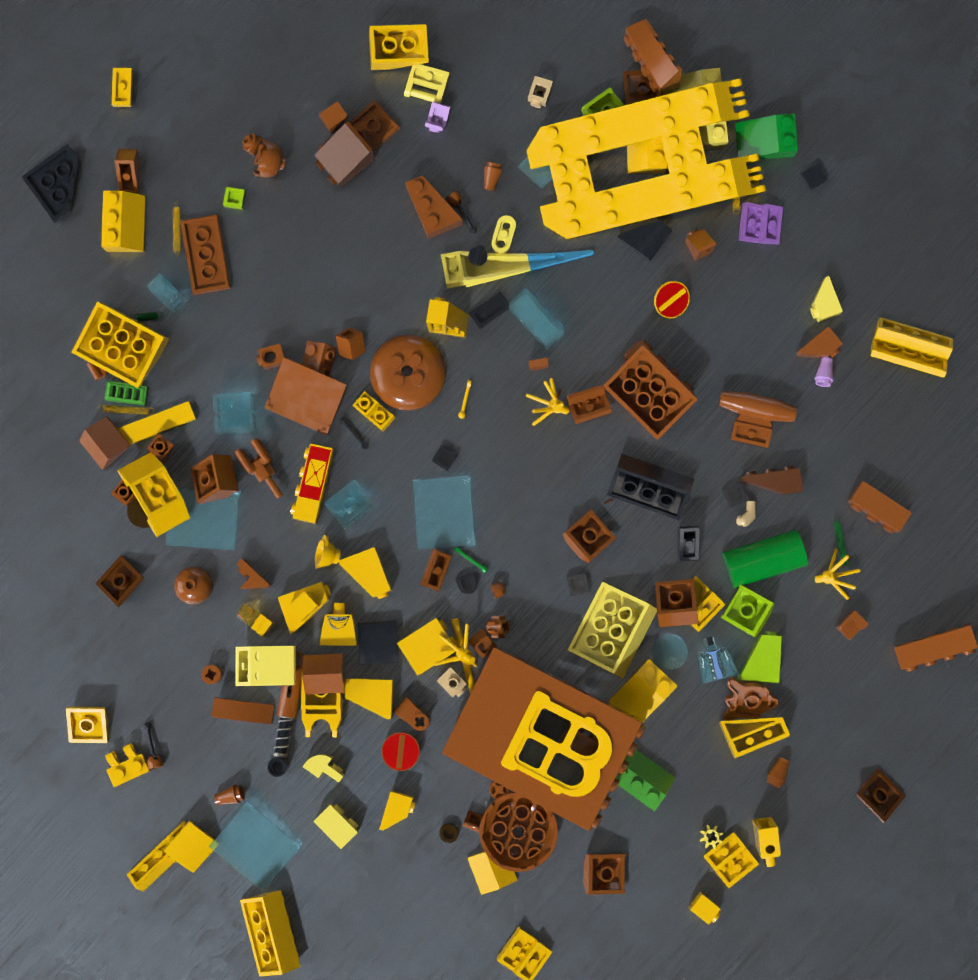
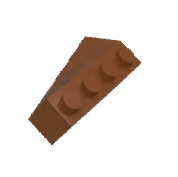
[624,19,682,97]

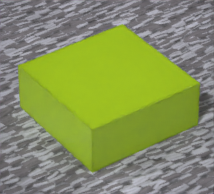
[223,187,246,210]

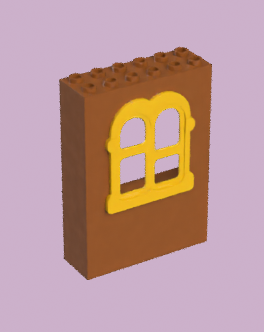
[441,647,647,831]

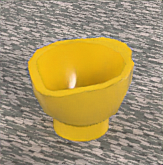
[315,535,341,569]

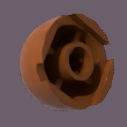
[253,139,286,178]
[174,567,213,605]

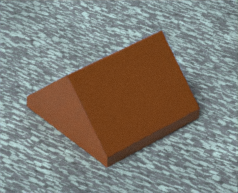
[79,417,131,470]
[302,653,344,694]

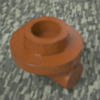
[242,133,262,155]
[87,362,107,381]

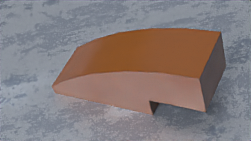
[211,697,275,724]

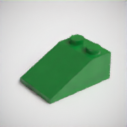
[735,113,798,159]

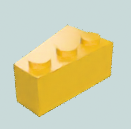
[719,717,790,759]

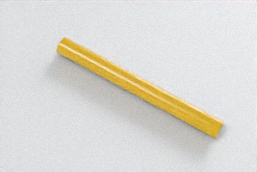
[451,618,475,694]

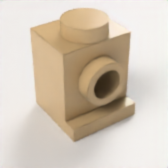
[528,76,553,108]

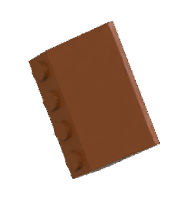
[603,345,698,440]

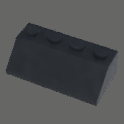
[607,453,694,520]

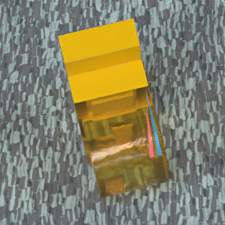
[236,603,275,637]

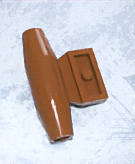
[718,391,797,448]

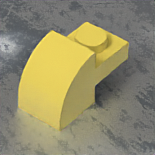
[303,754,345,782]

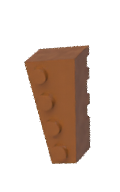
[894,623,978,672]

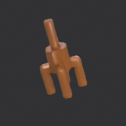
[234,438,283,499]

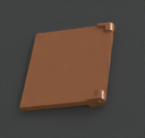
[265,357,347,435]

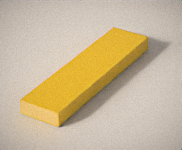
[118,401,196,445]

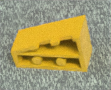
[426,297,470,338]

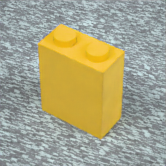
[397,618,458,676]

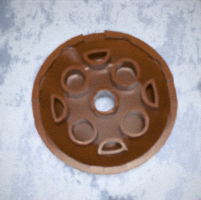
[370,335,446,411]
[480,792,558,872]

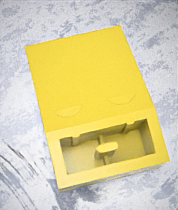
[236,646,296,686]

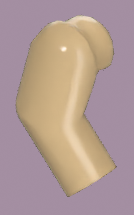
[736,501,756,527]

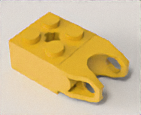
[301,679,343,737]

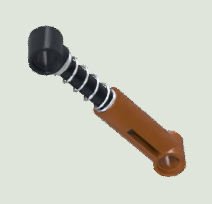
[267,651,304,777]

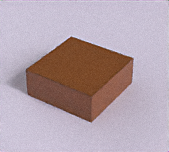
[528,358,549,371]

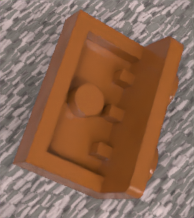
[302,341,336,376]
[567,385,612,425]

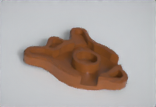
[723,677,779,721]

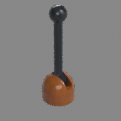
[445,190,477,234]
[143,722,164,770]

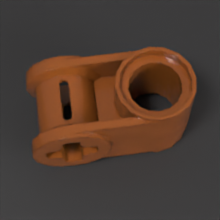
[393,696,430,731]

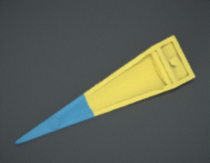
[441,250,594,289]

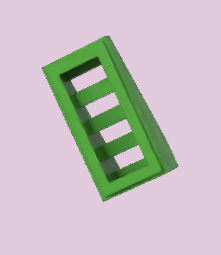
[105,381,148,406]

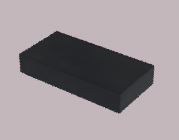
[469,292,511,329]

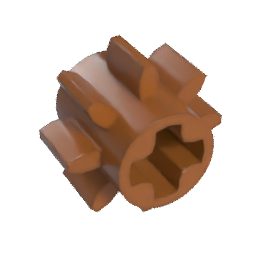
[486,616,510,638]

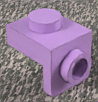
[425,101,451,133]

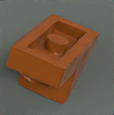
[236,558,272,589]

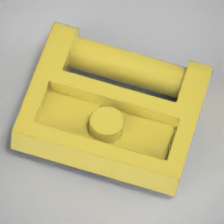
[404,64,450,103]

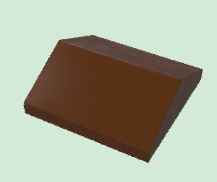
[623,70,658,105]
[96,555,144,607]
[856,768,906,823]

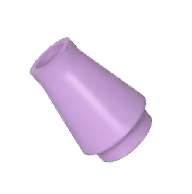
[814,357,833,387]

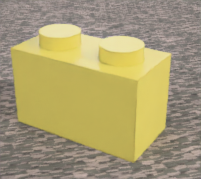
[313,803,359,849]

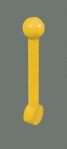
[458,379,472,419]

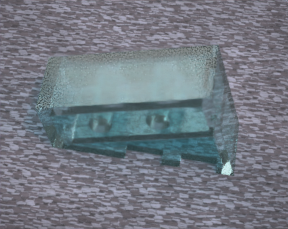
[509,288,565,351]

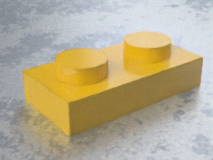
[112,68,133,107]

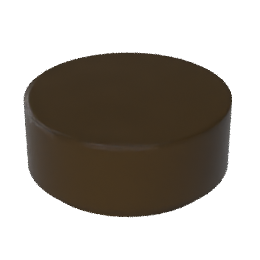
[439,823,459,843]

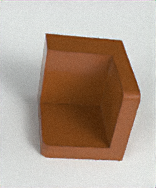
[319,101,348,134]
[335,328,365,360]
[836,610,869,640]

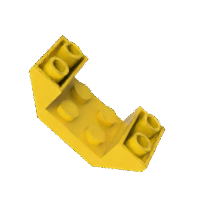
[117,452,190,537]

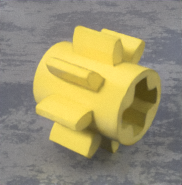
[699,825,723,849]

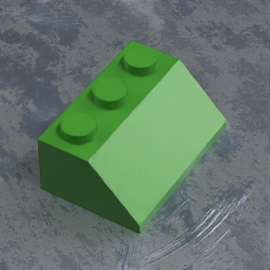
[618,750,675,812]

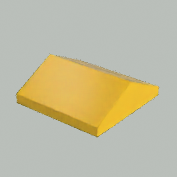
[66,707,109,743]
[467,851,518,895]

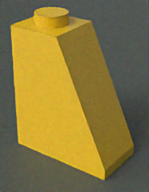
[339,547,392,600]
[278,582,331,634]
[342,678,394,719]

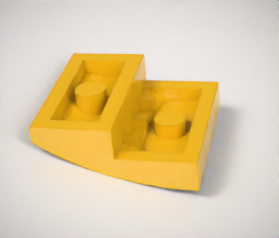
[691,576,725,632]
[164,820,220,873]
[704,832,759,889]
[496,926,552,980]

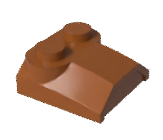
[563,509,617,563]
[583,853,626,895]

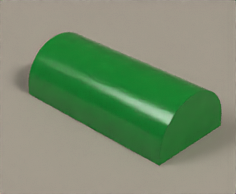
[722,529,808,589]

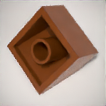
[190,454,238,504]
[655,579,698,627]

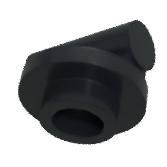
[468,245,488,266]

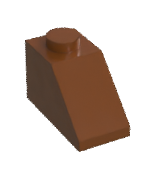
[115,149,140,194]
[685,229,716,261]
[796,327,843,359]

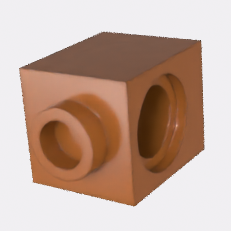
[256,343,285,370]

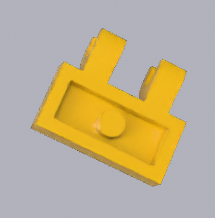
[105,743,151,787]

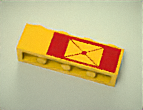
[291,443,334,524]

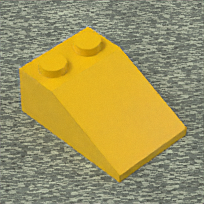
[369,24,429,70]
[608,659,677,721]

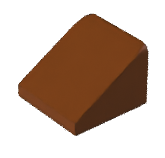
[468,629,497,659]

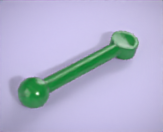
[454,547,488,573]

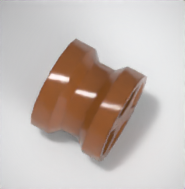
[201,665,223,684]
[490,781,509,799]

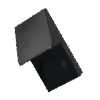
[678,526,700,561]

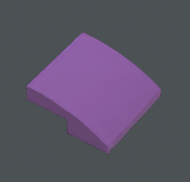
[738,202,783,245]

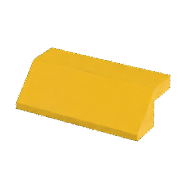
[870,317,953,378]

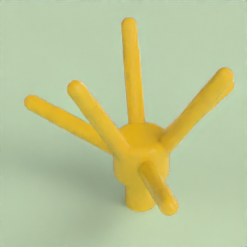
[526,378,570,426]
[815,548,861,600]
[434,623,477,667]

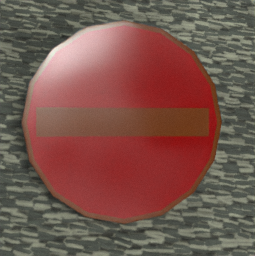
[381,732,420,771]

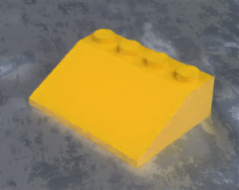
[71,302,170,388]

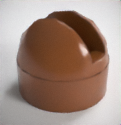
[491,582,506,599]

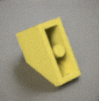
[810,276,843,322]

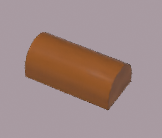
[420,549,452,592]

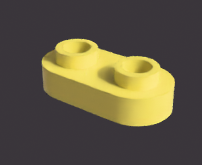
[492,215,516,254]

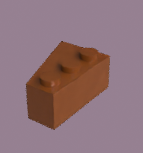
[405,175,463,239]

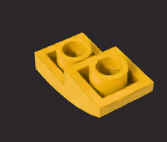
[352,391,396,432]

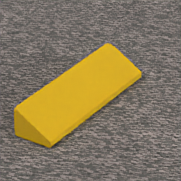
[127,821,187,891]

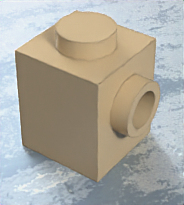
[437,667,467,697]

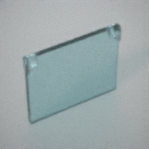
[413,476,475,549]
[166,488,240,550]
[209,802,301,892]

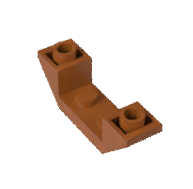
[111,434,174,506]

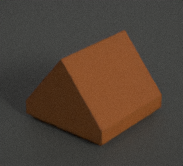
[462,810,483,834]

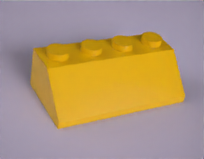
[240,890,301,976]

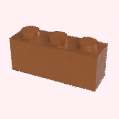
[847,481,912,534]

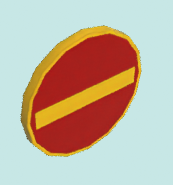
[654,281,690,318]

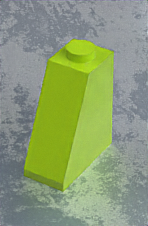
[738,631,782,683]

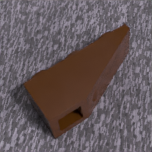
[740,466,803,495]

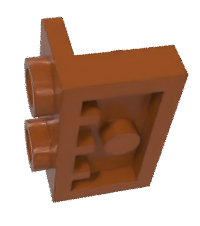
[559,726,599,756]

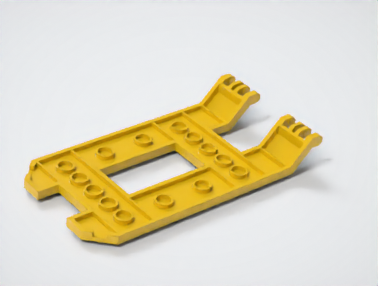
[526,78,767,239]

